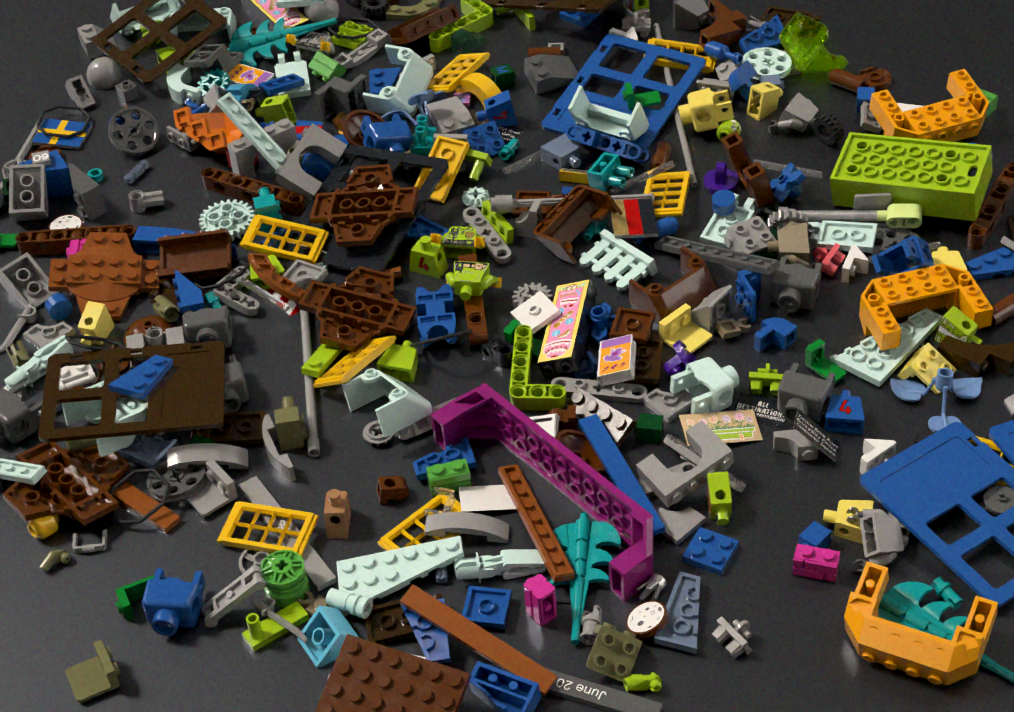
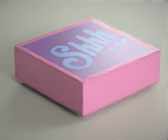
[454,93,471,108]

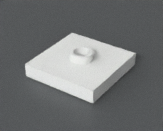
[510,291,561,335]

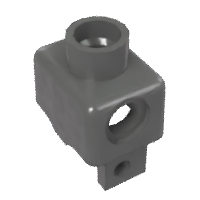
[770,257,822,313]
[182,305,233,350]
[224,354,249,413]
[777,363,835,424]
[0,383,43,444]

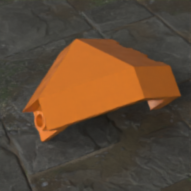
[173,106,244,155]

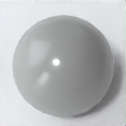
[304,0,339,24]
[86,57,123,89]

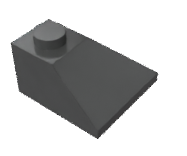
[673,0,709,30]

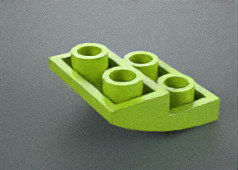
[331,21,374,50]

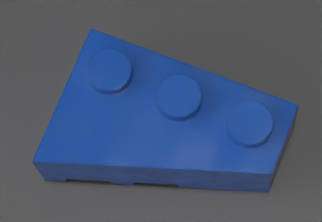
[469,661,542,712]

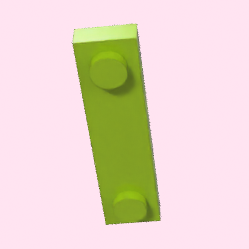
[301,344,344,378]

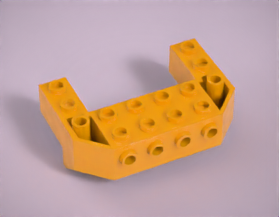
[869,69,989,142]
[859,264,993,351]
[844,561,998,685]

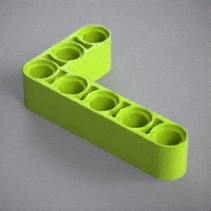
[428,0,494,53]
[509,325,567,410]

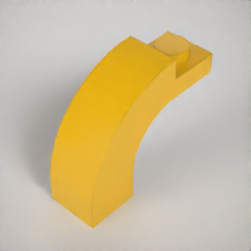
[455,73,502,110]

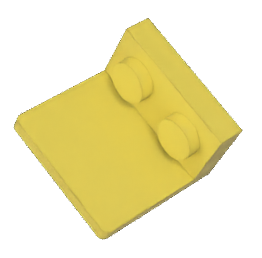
[659,303,712,353]
[897,343,956,394]

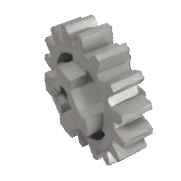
[768,209,808,232]
[512,282,553,309]

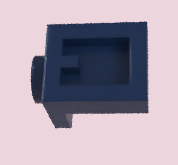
[570,351,598,379]

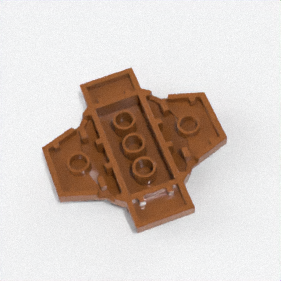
[48,232,160,321]

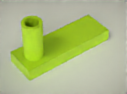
[494,7,536,31]
[464,149,493,182]
[481,200,514,245]
[242,601,309,652]

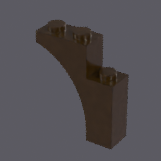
[937,335,1014,378]

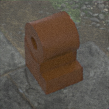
[548,405,577,432]
[376,476,409,504]

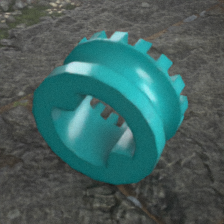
[87,168,104,183]

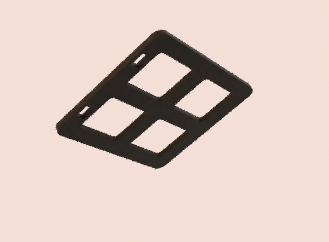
[92,0,227,85]

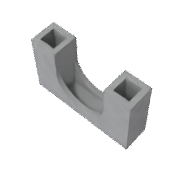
[227,118,297,179]
[275,123,347,203]
[636,420,734,507]

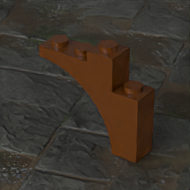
[699,0,747,48]

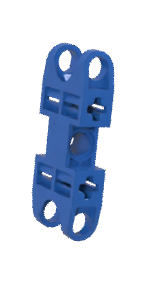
[566,124,651,164]
[415,284,457,347]

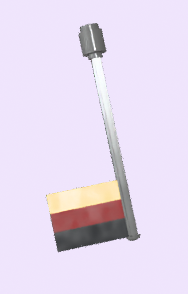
[490,192,658,239]

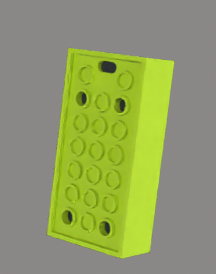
[830,132,993,221]

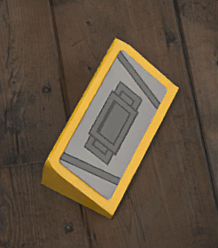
[559,168,589,184]

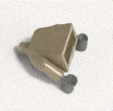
[767,222,816,269]

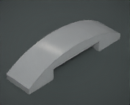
[333,28,389,69]
[262,414,296,481]
[167,443,249,469]
[424,512,509,543]

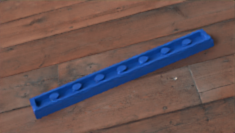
[578,414,665,536]

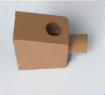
[324,489,352,539]

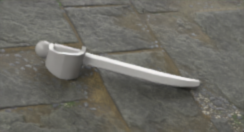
[0,303,38,353]
[251,598,308,643]

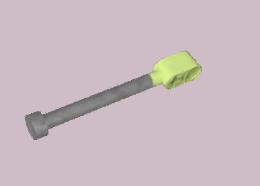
[778,204,922,228]

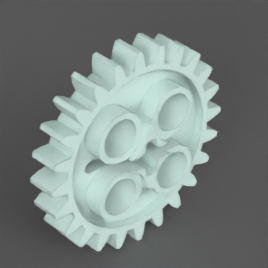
[198,199,255,241]

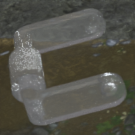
[423,487,455,516]

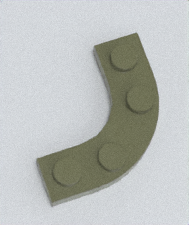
[386,0,441,21]

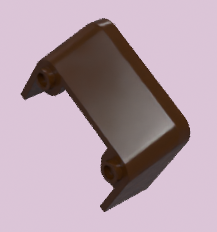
[533,184,623,264]
[629,246,718,324]

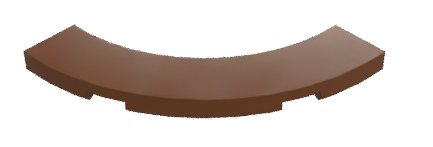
[248,253,306,303]

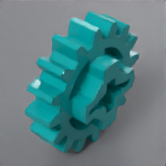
[197,68,232,97]

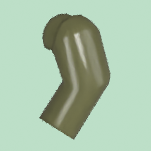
[39,549,71,572]

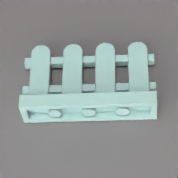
[579,229,658,291]

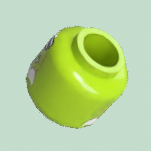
[716,119,742,141]

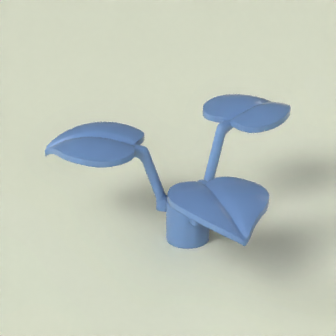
[381,90,448,127]
[890,368,982,432]

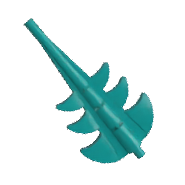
[227,17,337,67]
[550,512,621,645]
[878,581,1014,683]

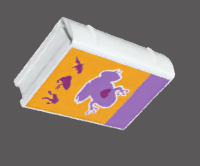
[227,63,276,87]
[597,334,636,386]

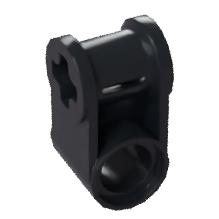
[480,335,513,368]

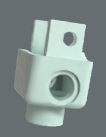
[670,357,739,414]

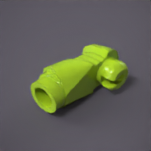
[623,672,662,692]

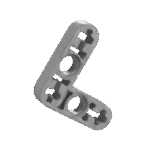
[213,266,259,316]

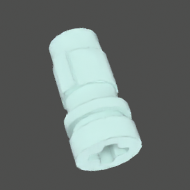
[326,588,373,619]

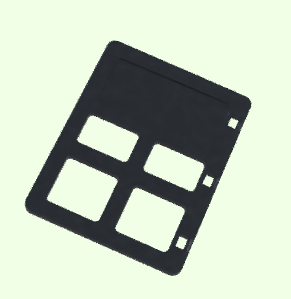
[282,145,449,272]

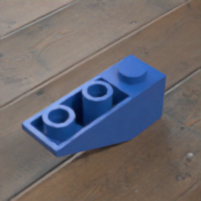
[172,270,205,314]

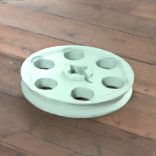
[742,47,792,80]

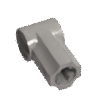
[128,190,164,213]

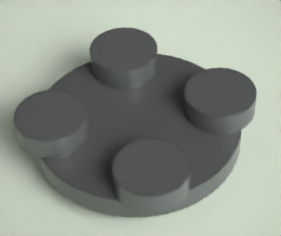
[981,485,1014,515]

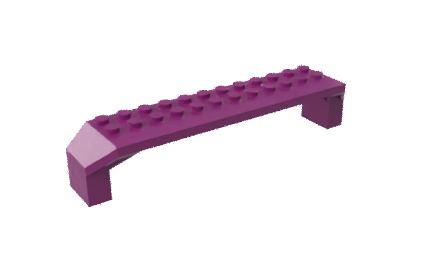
[431,383,654,602]

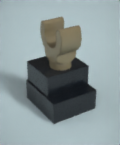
[241,87,267,111]
[401,150,421,182]

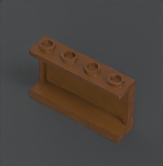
[387,4,461,45]
[157,228,232,283]

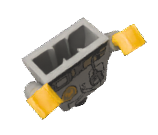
[285,31,335,60]

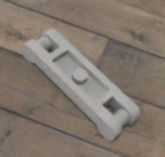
[201,566,266,627]

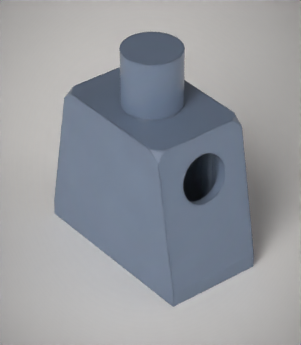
[540,133,581,170]

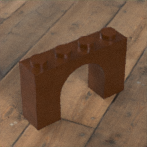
[721,131,775,209]

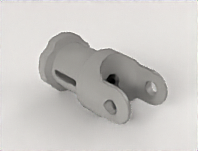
[580,605,602,645]

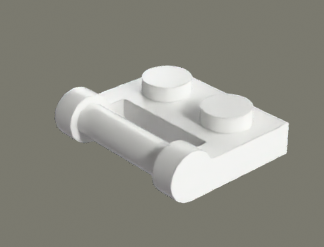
[59,364,97,391]

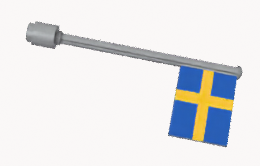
[0,115,93,208]

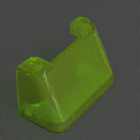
[779,12,849,73]

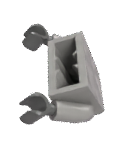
[768,92,819,134]
[846,507,908,573]

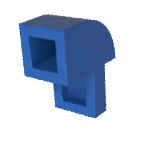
[729,60,757,102]
[300,153,335,182]
[754,318,798,353]

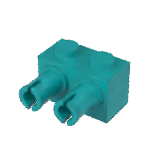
[410,115,437,156]
[587,152,635,192]
[253,187,283,233]

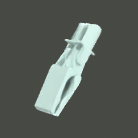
[4,335,74,394]
[454,549,546,583]

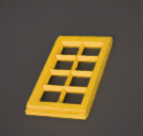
[643,38,716,73]
[426,52,490,93]
[644,171,691,217]
[240,214,329,264]
[313,335,397,388]
[377,491,473,551]
[217,501,319,557]

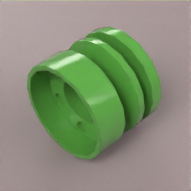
[260,550,309,608]

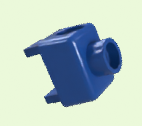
[360,113,412,153]
[871,236,935,277]
[142,568,206,636]

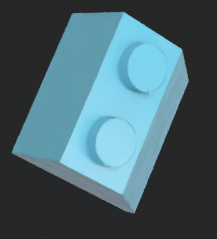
[297,605,358,668]

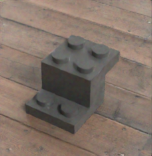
[183,44,245,75]
[314,74,369,122]

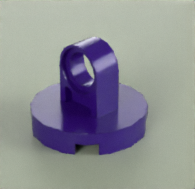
[704,161,738,194]
[663,339,697,377]

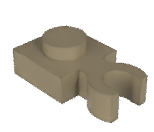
[714,318,751,339]
[297,591,334,617]

